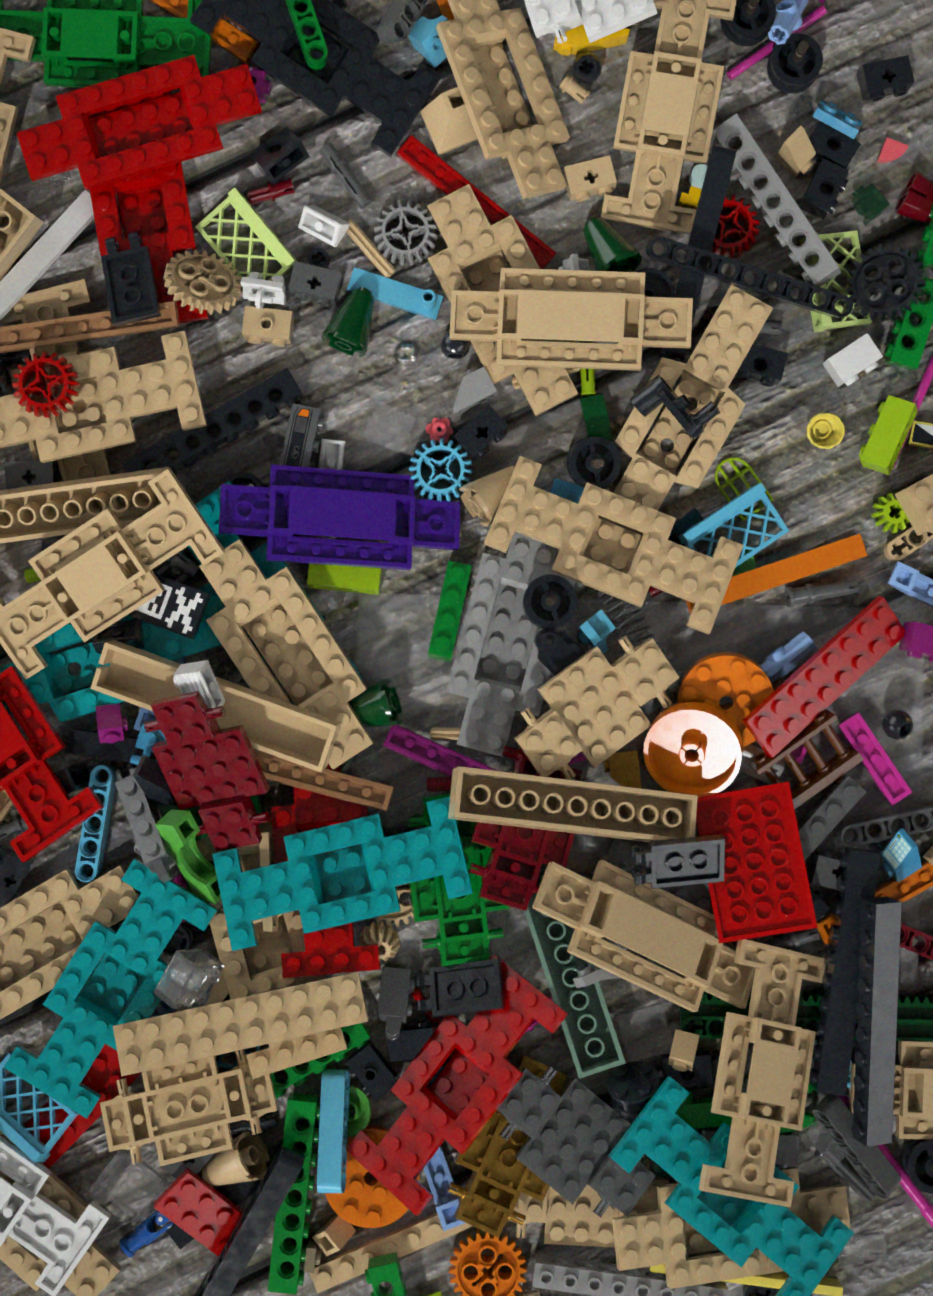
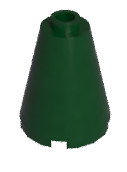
[583,217,642,272]
[321,287,375,357]
[348,678,402,728]

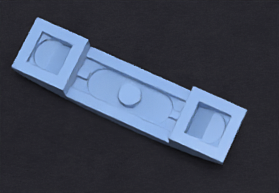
[888,561,933,607]
[424,1146,465,1231]

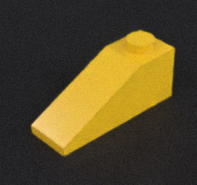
[553,25,630,56]

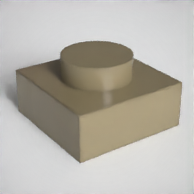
[304,1240,322,1273]

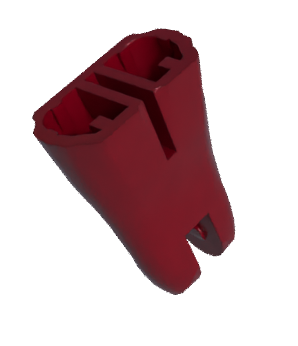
[895,171,933,223]

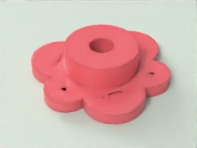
[426,418,453,444]

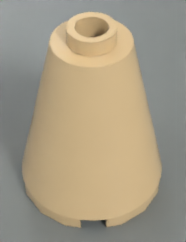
[459,466,515,527]
[202,1131,269,1187]

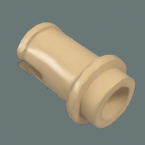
[559,75,590,105]

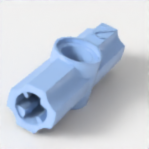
[768,0,809,45]
[760,631,816,684]

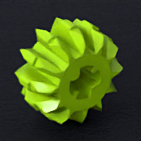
[871,493,910,533]

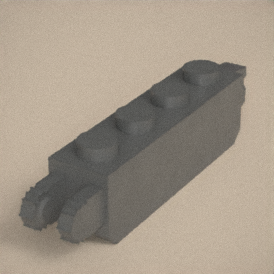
[114,763,175,883]

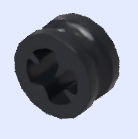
[308,248,330,268]

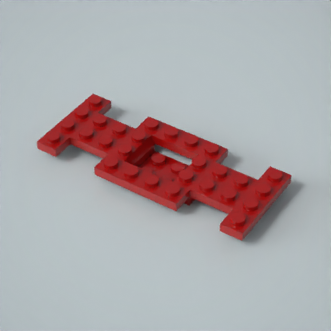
[88,91,209,324]
[0,666,104,862]
[271,750,381,978]
[346,954,568,1216]

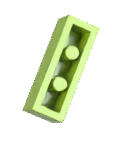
[859,395,918,476]
[307,563,382,595]

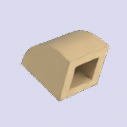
[312,1214,356,1256]

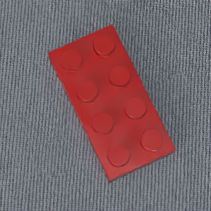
[154,1168,244,1257]

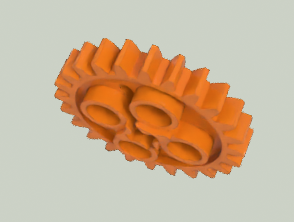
[449,1229,527,1296]

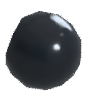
[572,52,602,84]
[441,332,470,359]
[882,709,913,740]

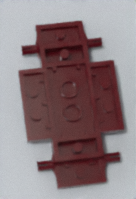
[144,691,270,851]
[468,746,582,911]

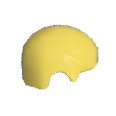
[806,413,845,449]

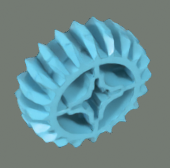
[409,438,473,502]

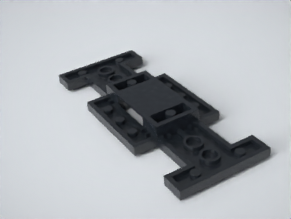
[190,0,442,157]

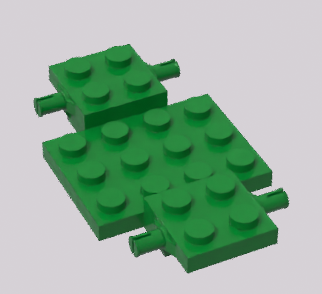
[408,794,510,966]

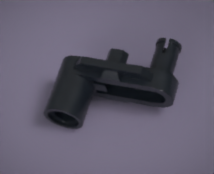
[630,375,721,439]
[534,628,586,676]

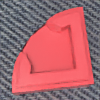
[877,137,909,163]

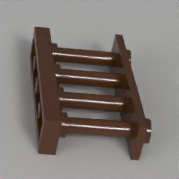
[748,709,864,809]

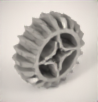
[374,201,437,266]

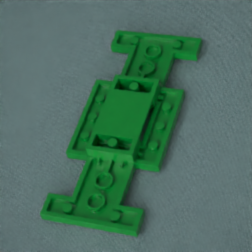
[0,0,212,88]

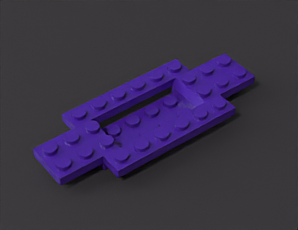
[218,464,460,570]

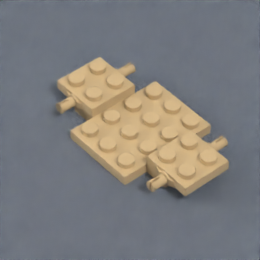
[514,635,679,780]
[100,1049,278,1166]
[509,1159,669,1248]

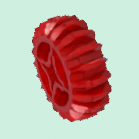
[711,194,760,259]
[12,351,80,418]

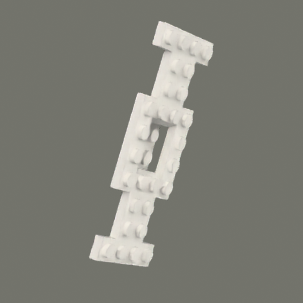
[0,1136,112,1296]

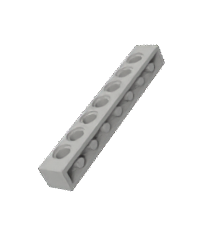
[713,113,841,287]
[531,1253,728,1296]

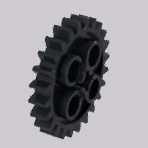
[846,243,926,322]

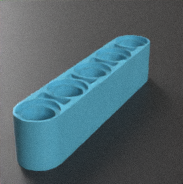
[75,764,117,882]
[317,1069,350,1193]

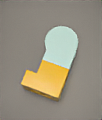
[677,164,708,210]

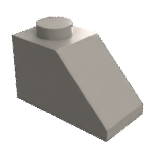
[453,366,497,417]

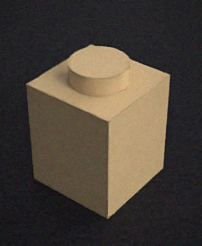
[668,1029,700,1071]

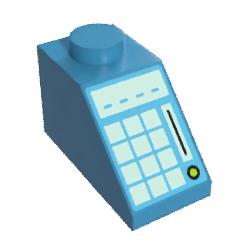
[881,828,922,882]

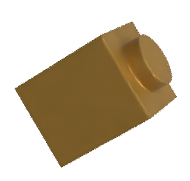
[603,750,642,789]

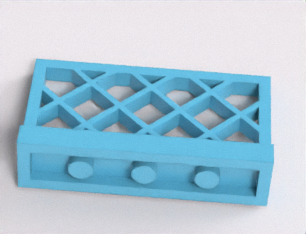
[677,482,789,567]
[0,1053,78,1162]

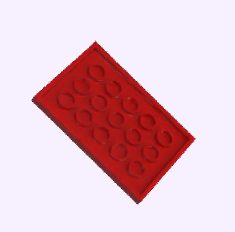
[696,781,818,943]

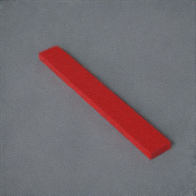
[397,135,556,269]

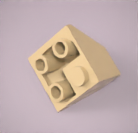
[420,87,478,156]

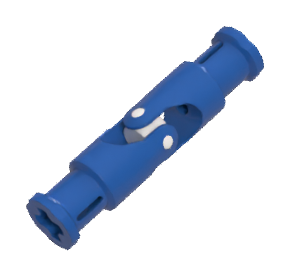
[119,1211,173,1258]

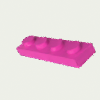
[837,712,912,806]

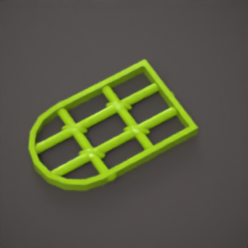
[715,458,774,522]

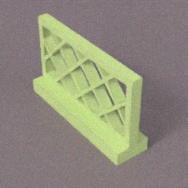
[195,187,298,281]
[799,231,872,332]

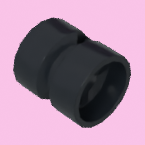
[163,922,195,957]

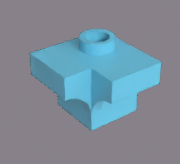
[408,15,448,68]
[577,610,616,654]

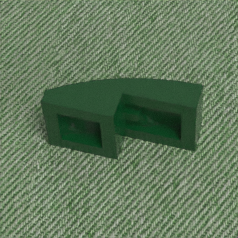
[579,393,613,442]

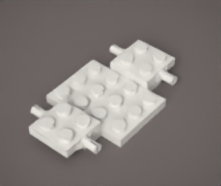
[524,0,658,43]

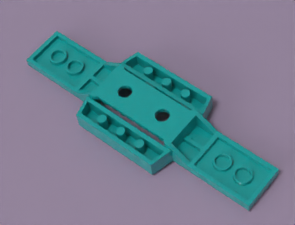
[0,595,225,722]

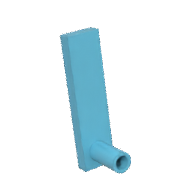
[347,267,444,320]

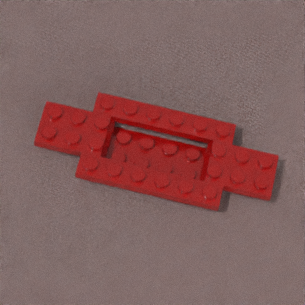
[16,55,262,190]

